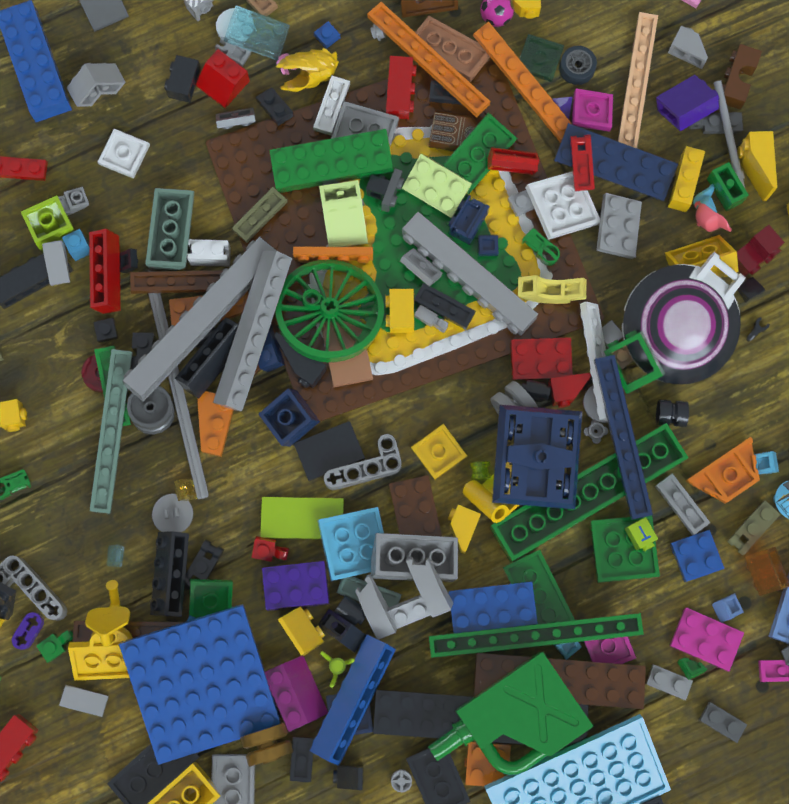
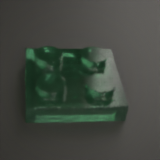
[520,34,564,82]

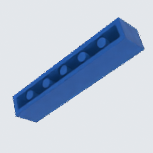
[310,635,396,766]

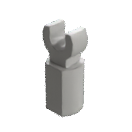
[414,305,449,333]

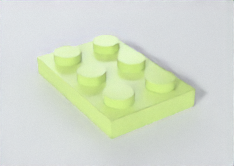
[402,154,472,218]

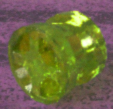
[470,461,491,481]

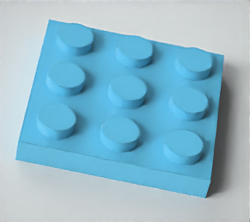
[317,507,384,581]

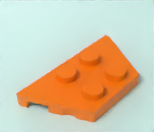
[686,437,760,504]

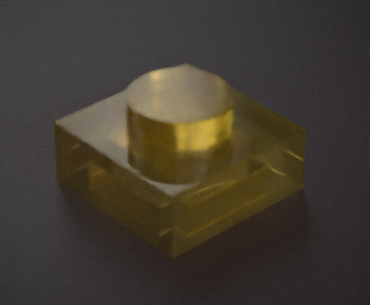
[174,479,198,501]

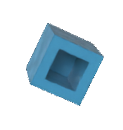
[62,229,90,261]

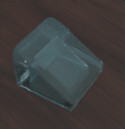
[107,545,124,567]

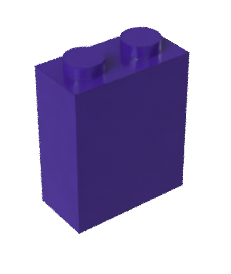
[656,75,719,131]

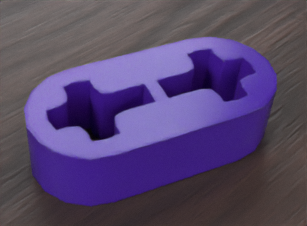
[12,612,44,650]

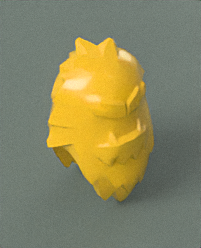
[276,48,339,92]

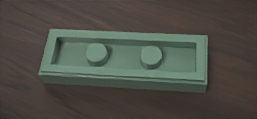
[337,577,402,607]

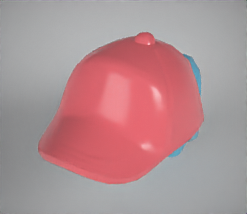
[693,184,732,232]

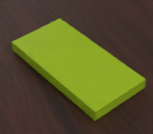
[260,497,344,540]

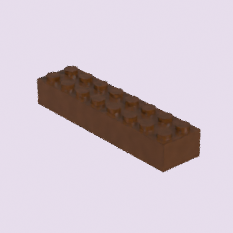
[473,653,646,709]

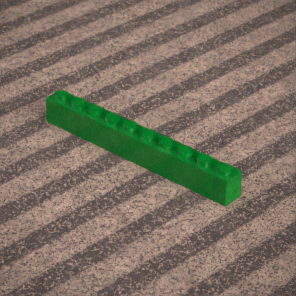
[429,613,644,658]

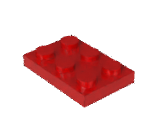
[510,337,573,380]

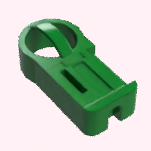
[522,229,560,266]
[0,470,31,500]

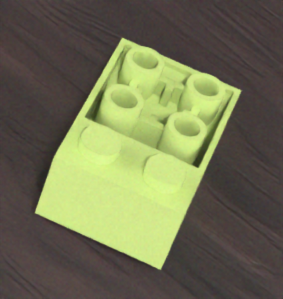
[319,180,368,247]

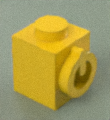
[0,399,28,432]

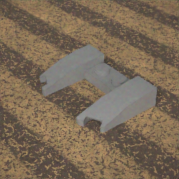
[356,558,453,640]

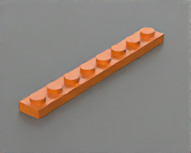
[367,2,491,117]
[473,22,572,143]

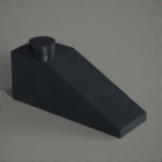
[274,332,327,389]

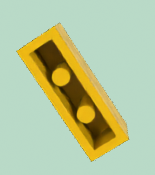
[668,146,705,212]

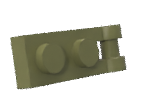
[727,501,781,556]

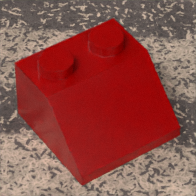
[196,49,250,109]

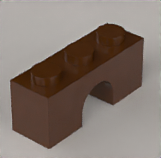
[722,44,762,110]

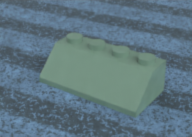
[145,188,195,272]

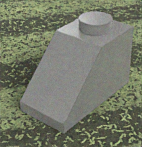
[668,26,708,69]

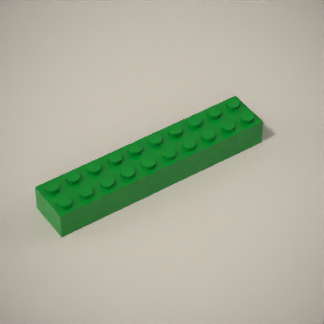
[490,423,689,563]

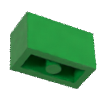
[707,162,749,212]

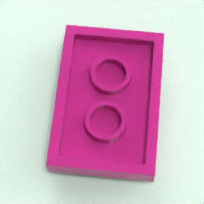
[670,608,744,671]

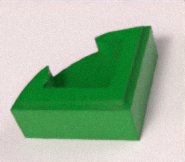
[677,658,707,680]

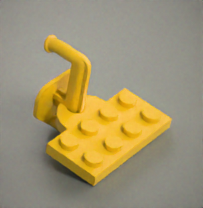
[68,580,132,681]

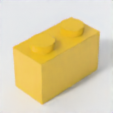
[386,289,414,333]

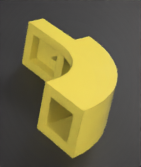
[518,275,587,304]

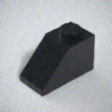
[317,609,366,653]
[333,765,363,790]

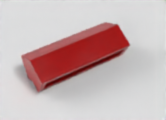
[488,147,540,175]

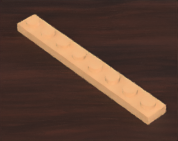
[618,12,658,148]

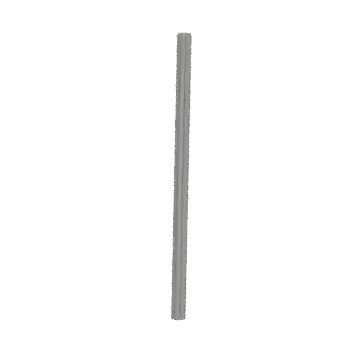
[148,271,209,499]

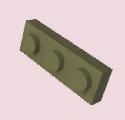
[232,187,287,243]

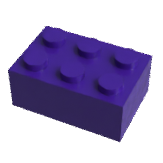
[262,561,330,611]

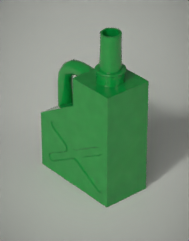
[428,652,593,775]

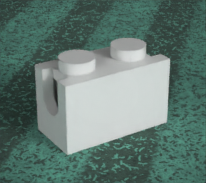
[187,239,231,267]

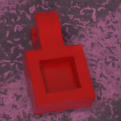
[251,536,289,562]

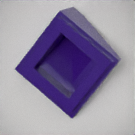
[552,97,573,119]

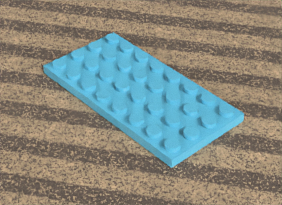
[484,714,671,804]

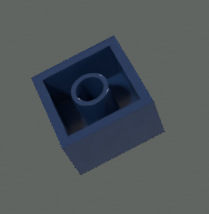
[259,388,320,447]

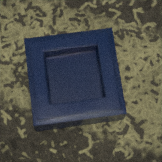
[478,235,499,256]

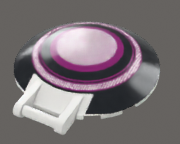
[622,252,746,385]

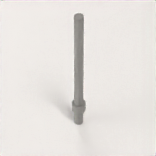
[714,81,745,188]

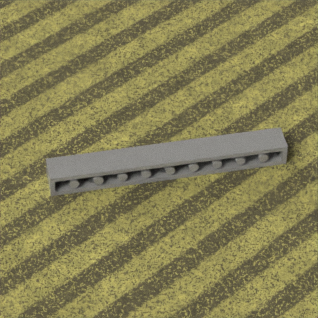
[123,237,276,402]

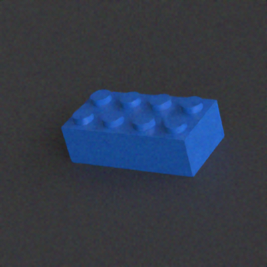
[449,581,538,633]

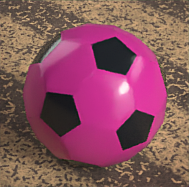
[480,0,514,27]

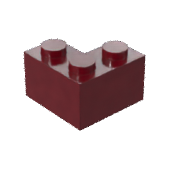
[737,225,785,277]

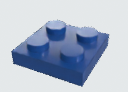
[670,530,725,583]

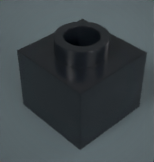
[366,175,390,201]

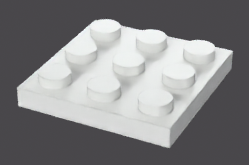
[525,171,600,240]

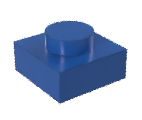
[314,21,341,49]

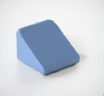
[712,593,744,622]

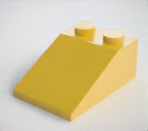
[737,131,777,201]

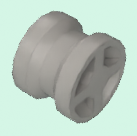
[391,769,412,793]

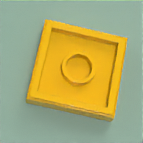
[411,424,467,480]

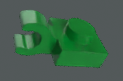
[36,630,73,663]

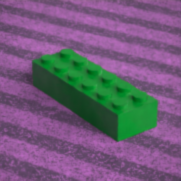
[269,129,394,193]

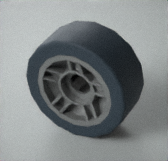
[559,46,597,85]

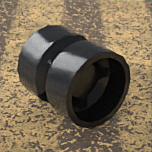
[656,399,689,427]

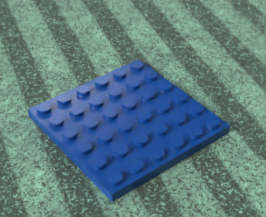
[119,604,281,765]

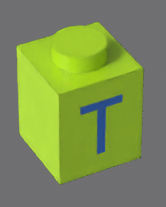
[625,517,658,551]

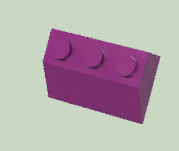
[265,656,328,732]

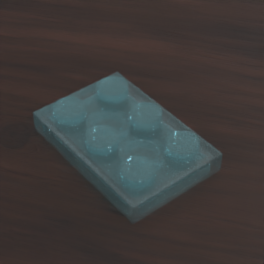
[224,6,290,61]

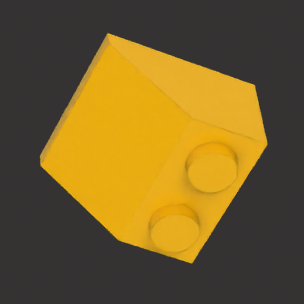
[278,606,325,656]

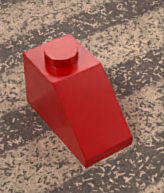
[548,372,591,408]

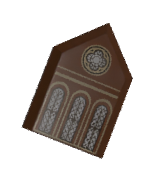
[429,110,478,151]

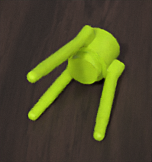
[320,651,355,688]

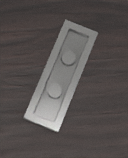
[655,474,710,536]

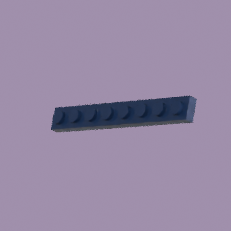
[594,355,653,520]

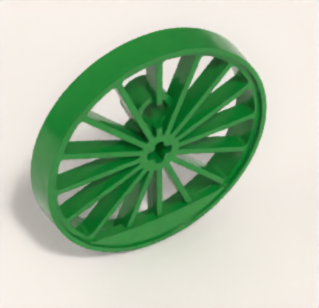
[275,259,384,362]

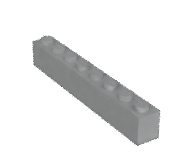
[402,212,538,336]
[213,250,292,411]

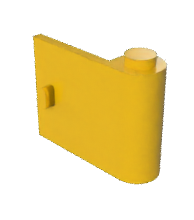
[463,462,519,523]

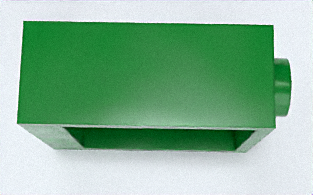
[604,330,665,394]

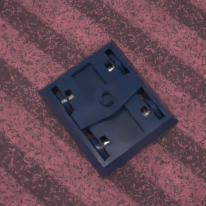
[492,405,582,509]

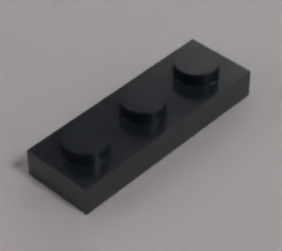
[414,283,476,330]

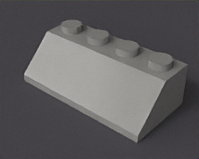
[371,533,458,582]

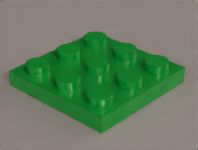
[590,516,660,583]

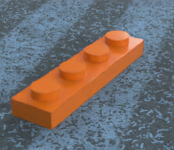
[293,247,373,263]

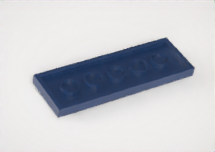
[554,123,678,201]

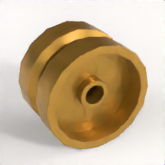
[240,723,294,767]

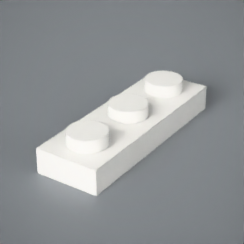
[313,76,350,136]

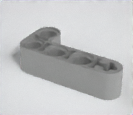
[324,434,401,490]
[0,556,68,621]

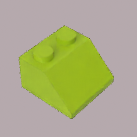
[21,195,75,254]

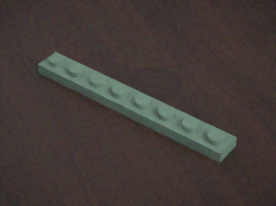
[90,349,133,514]

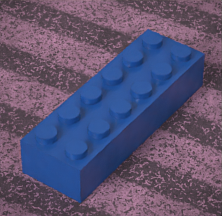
[0,0,72,122]

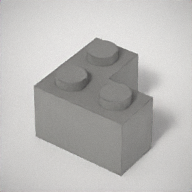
[67,63,126,107]

